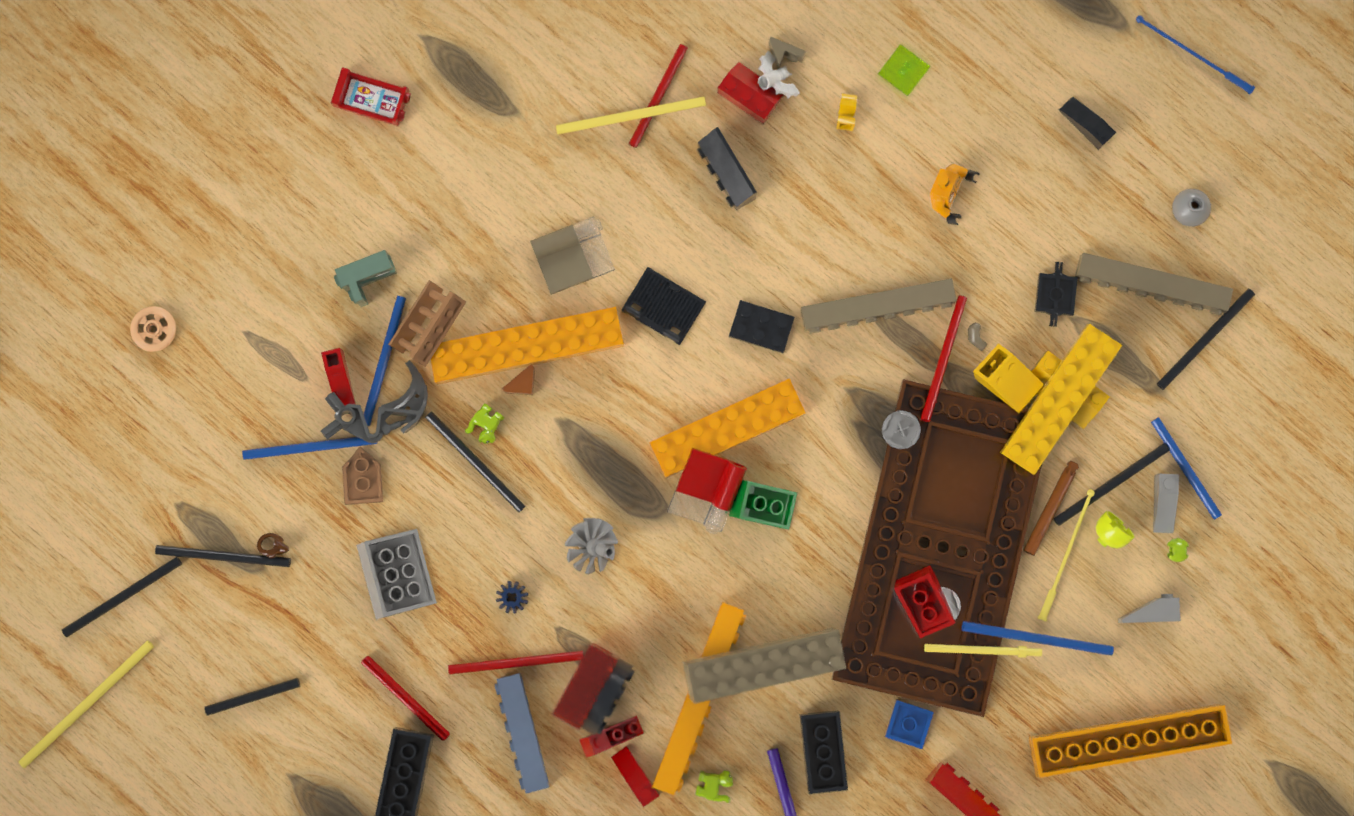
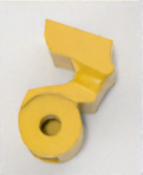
[836,93,857,131]

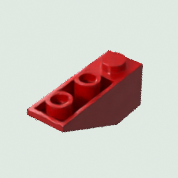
[321,348,356,406]
[579,716,644,758]

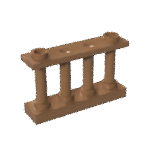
[388,280,466,367]

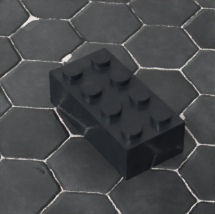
[799,710,848,794]

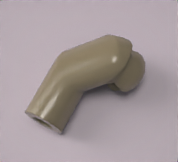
[968,323,987,351]

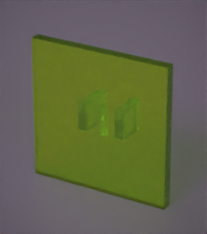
[878,44,930,96]

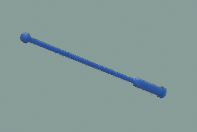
[1136,15,1255,95]

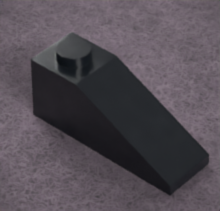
[1059,96,1116,150]

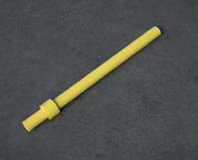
[924,644,1042,658]

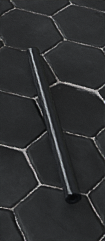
[1157,288,1255,390]
[425,411,526,513]
[1053,443,1169,526]
[155,545,291,568]
[62,557,182,637]

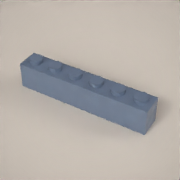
[495,673,550,794]

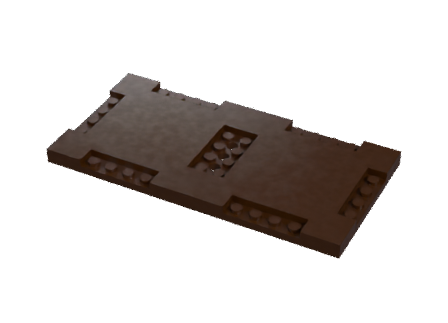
[831,379,1042,717]

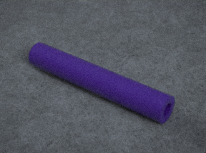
[767,748,797,816]

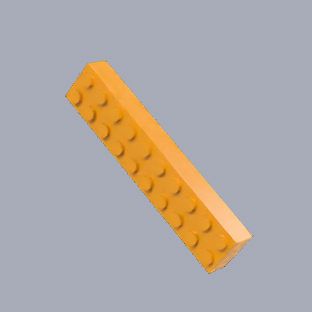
[430,307,624,385]
[652,602,747,795]
[1028,704,1232,778]

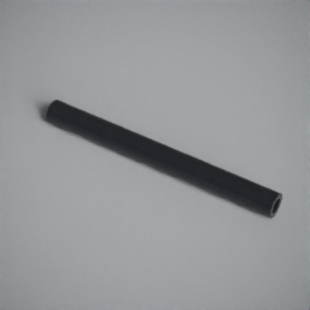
[204,678,301,716]

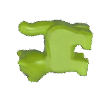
[465,403,505,444]
[695,770,733,803]

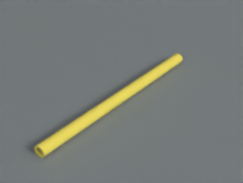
[18,640,154,768]

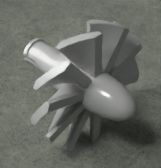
[565,518,618,574]

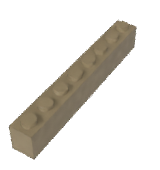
[1075,253,1233,315]
[801,278,957,334]

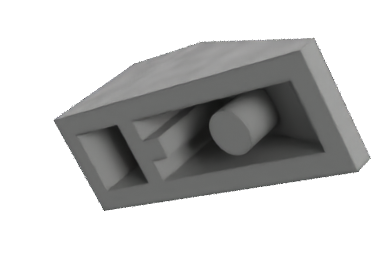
[1153,474,1179,533]
[1118,594,1180,623]

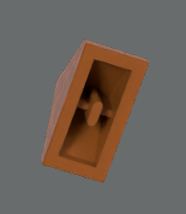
[502,364,535,396]

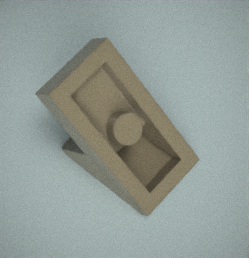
[769,37,806,68]

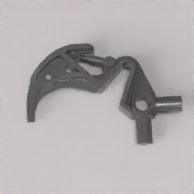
[321,360,428,443]

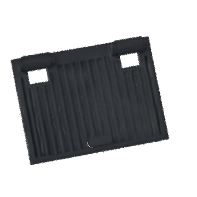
[621,267,706,345]

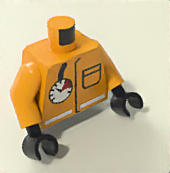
[930,164,980,225]

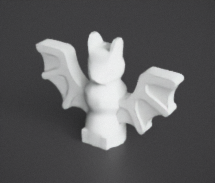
[757,51,800,98]

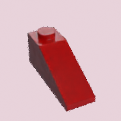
[611,746,660,808]

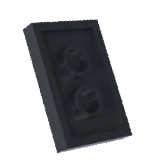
[729,300,795,354]

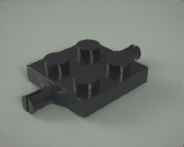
[1035,262,1078,327]

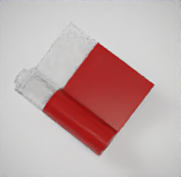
[667,448,747,534]

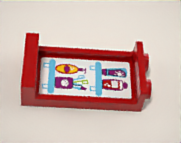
[330,67,411,126]

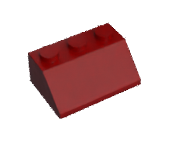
[717,62,784,125]

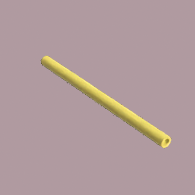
[556,96,706,134]

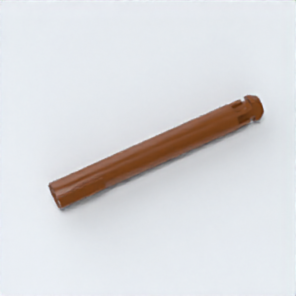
[1023,461,1079,556]

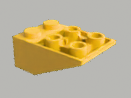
[973,343,1045,413]

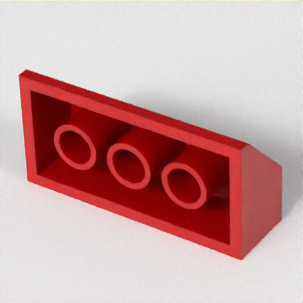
[926,762,1001,816]

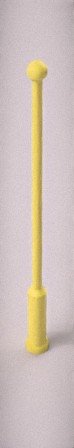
[1037,489,1095,621]

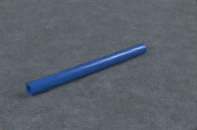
[1151,417,1222,520]

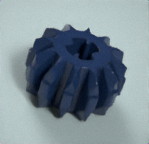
[496,581,529,614]

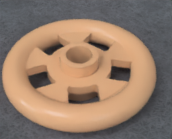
[130,306,176,352]

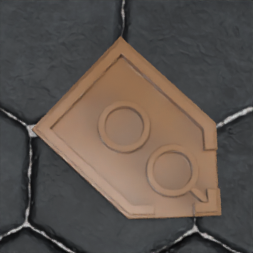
[342,446,383,505]

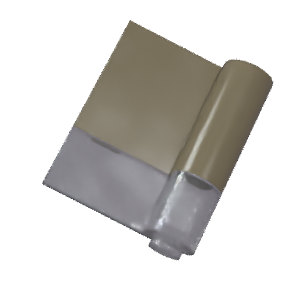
[530,216,615,295]

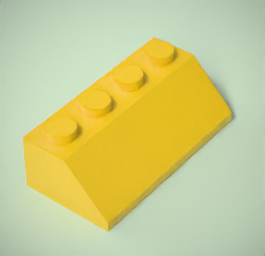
[1031,351,1110,429]

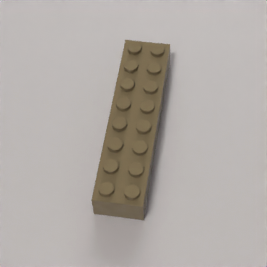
[683,628,846,703]

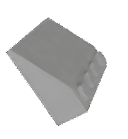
[356,529,437,620]

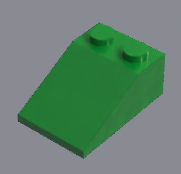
[729,480,798,530]

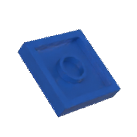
[884,700,934,749]

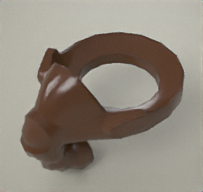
[257,533,289,558]

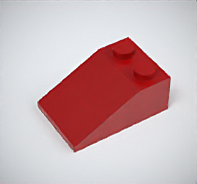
[894,566,955,638]

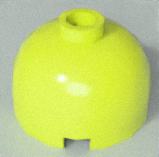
[1096,511,1135,549]

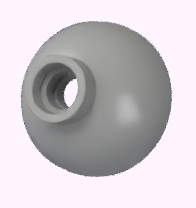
[1172,189,1211,227]

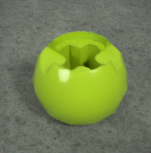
[1167,538,1189,562]

